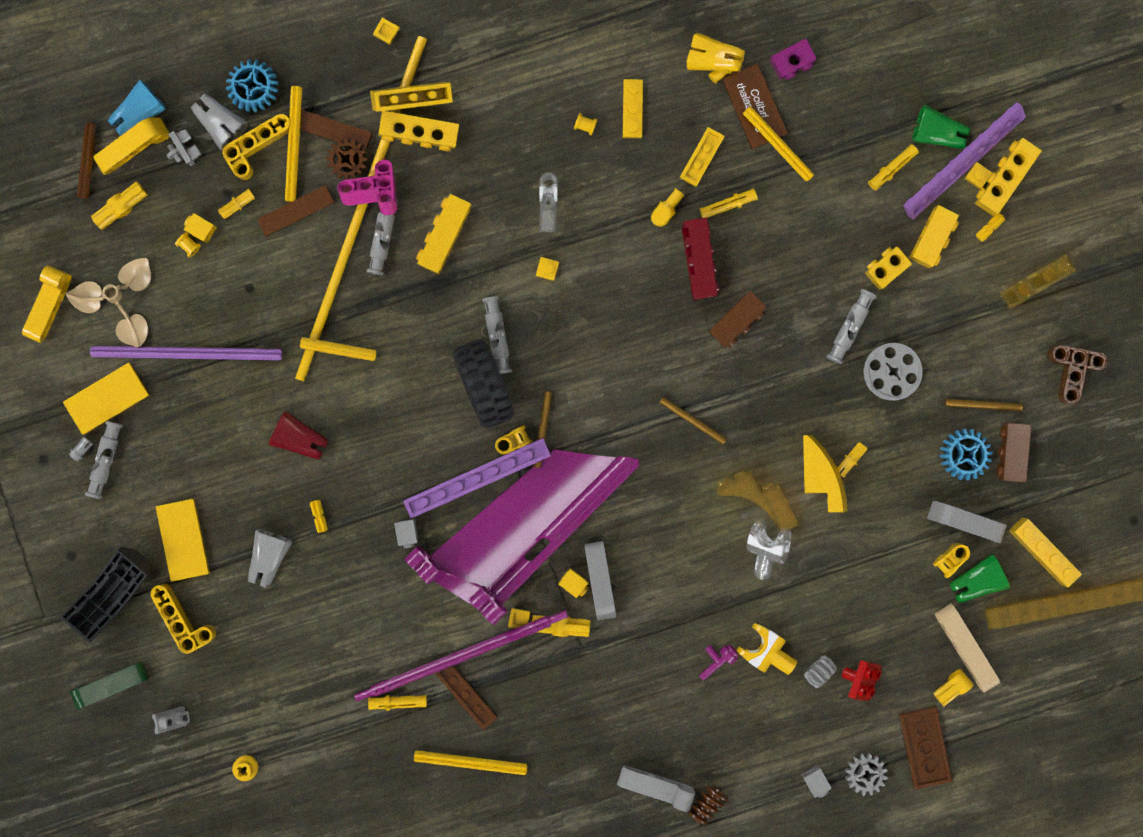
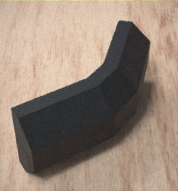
[61,547,151,643]

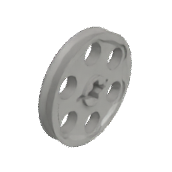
[864,343,922,400]

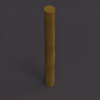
[533,391,552,468]
[659,397,727,445]
[945,399,1023,411]

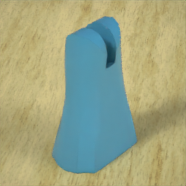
[108,80,166,136]

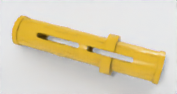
[868,144,919,191]
[700,188,758,218]
[368,695,427,711]

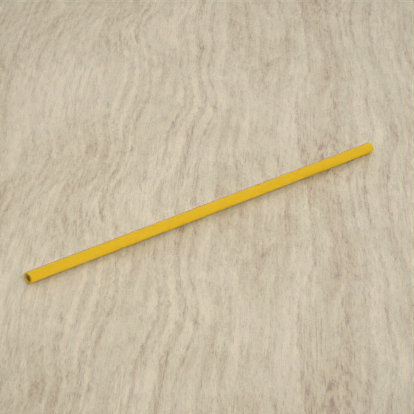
[295,36,427,381]

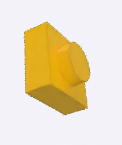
[373,18,400,45]
[964,162,992,189]
[536,257,559,281]
[508,608,530,628]

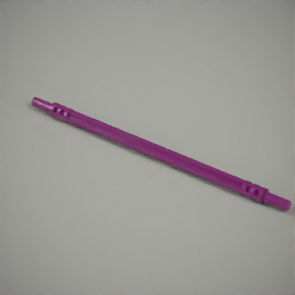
[354,610,569,702]

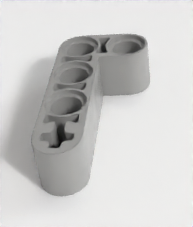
[927,501,1007,543]
[584,541,616,621]
[617,766,695,812]

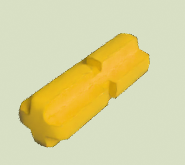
[976,213,1005,242]
[310,500,328,533]

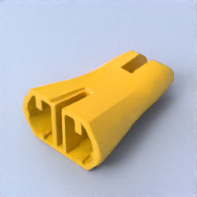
[687,33,745,72]

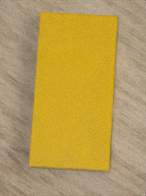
[63,363,150,435]
[156,498,210,582]

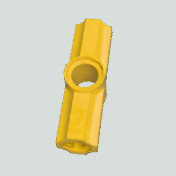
[91,181,148,230]
[532,615,590,637]

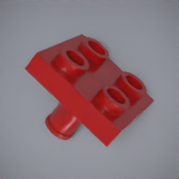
[842,660,882,701]

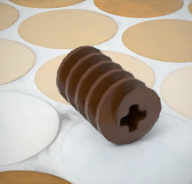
[687,783,728,825]

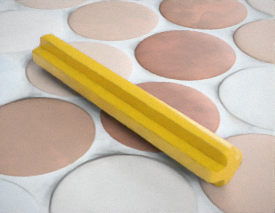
[300,337,376,361]

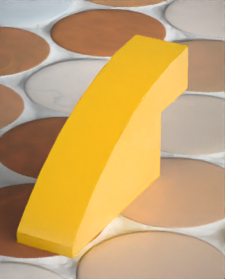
[803,435,848,512]

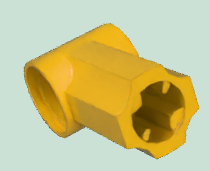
[933,669,974,706]

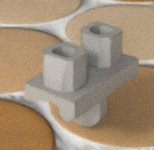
[166,129,202,166]
[152,706,190,734]

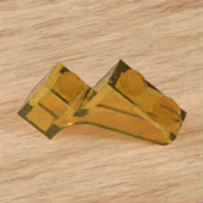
[1000,254,1076,309]

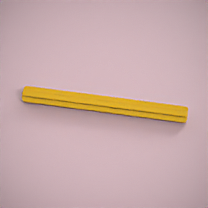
[285,86,302,202]
[414,751,528,775]

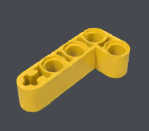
[223,114,290,180]
[93,118,170,175]
[22,265,72,343]
[151,584,216,654]

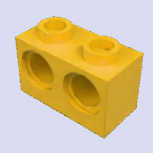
[865,247,912,290]

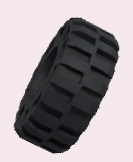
[452,339,514,429]

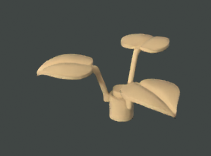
[66,258,151,348]

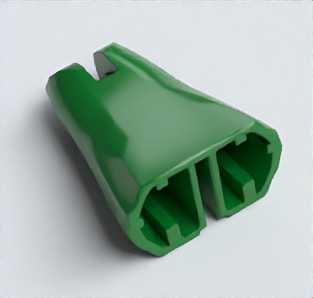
[912,105,971,149]
[949,554,1010,603]

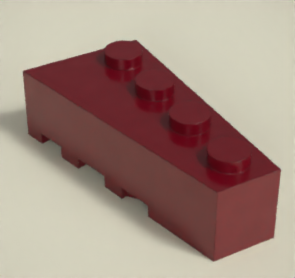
[681,217,720,301]

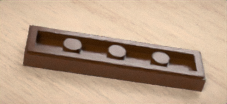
[300,110,372,151]
[257,185,335,237]
[435,665,498,730]

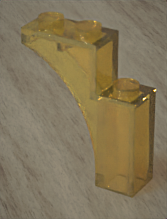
[715,470,799,534]

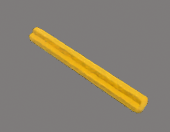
[743,107,814,181]

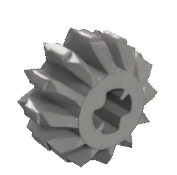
[804,655,837,688]

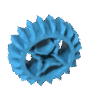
[226,60,279,112]
[940,429,993,480]

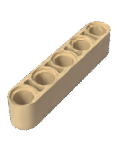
[934,603,1000,693]

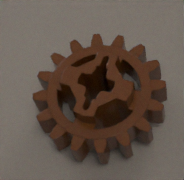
[325,138,368,180]

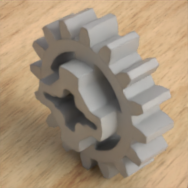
[845,753,888,796]

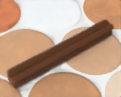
[77,122,97,199]

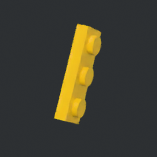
[623,79,643,138]
[680,127,725,187]

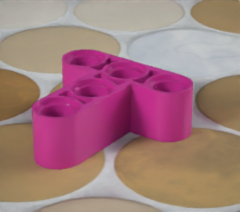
[337,160,397,215]

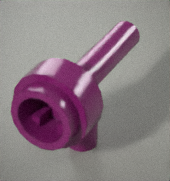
[699,644,739,681]

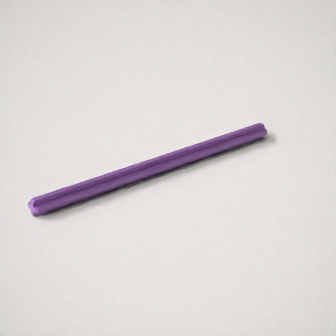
[90,346,282,360]

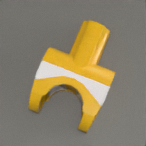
[736,623,797,675]

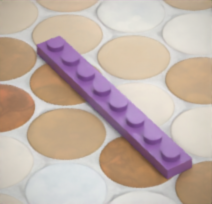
[903,102,1026,220]
[403,438,551,518]

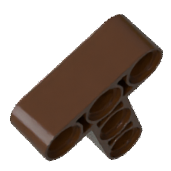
[1047,345,1107,404]

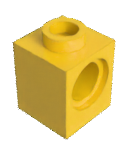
[184,213,217,244]
[558,568,589,598]

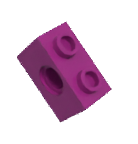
[770,38,816,80]

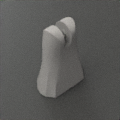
[190,93,248,150]
[248,529,292,588]

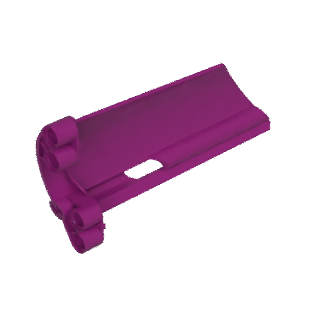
[404,449,640,625]

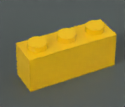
[909,205,959,268]

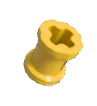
[574,113,598,136]
[175,232,201,258]

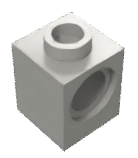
[394,519,419,549]
[801,765,832,798]

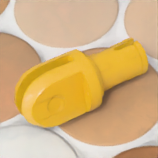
[651,188,685,227]

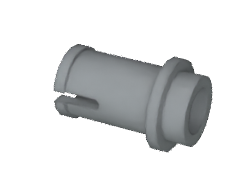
[69,436,93,461]

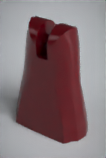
[268,410,329,460]

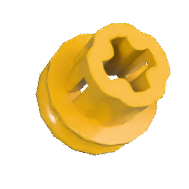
[232,755,259,781]

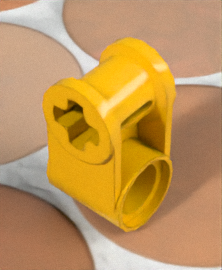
[495,425,533,454]
[933,543,970,578]

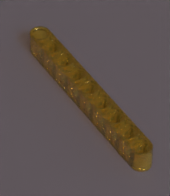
[985,578,1143,629]

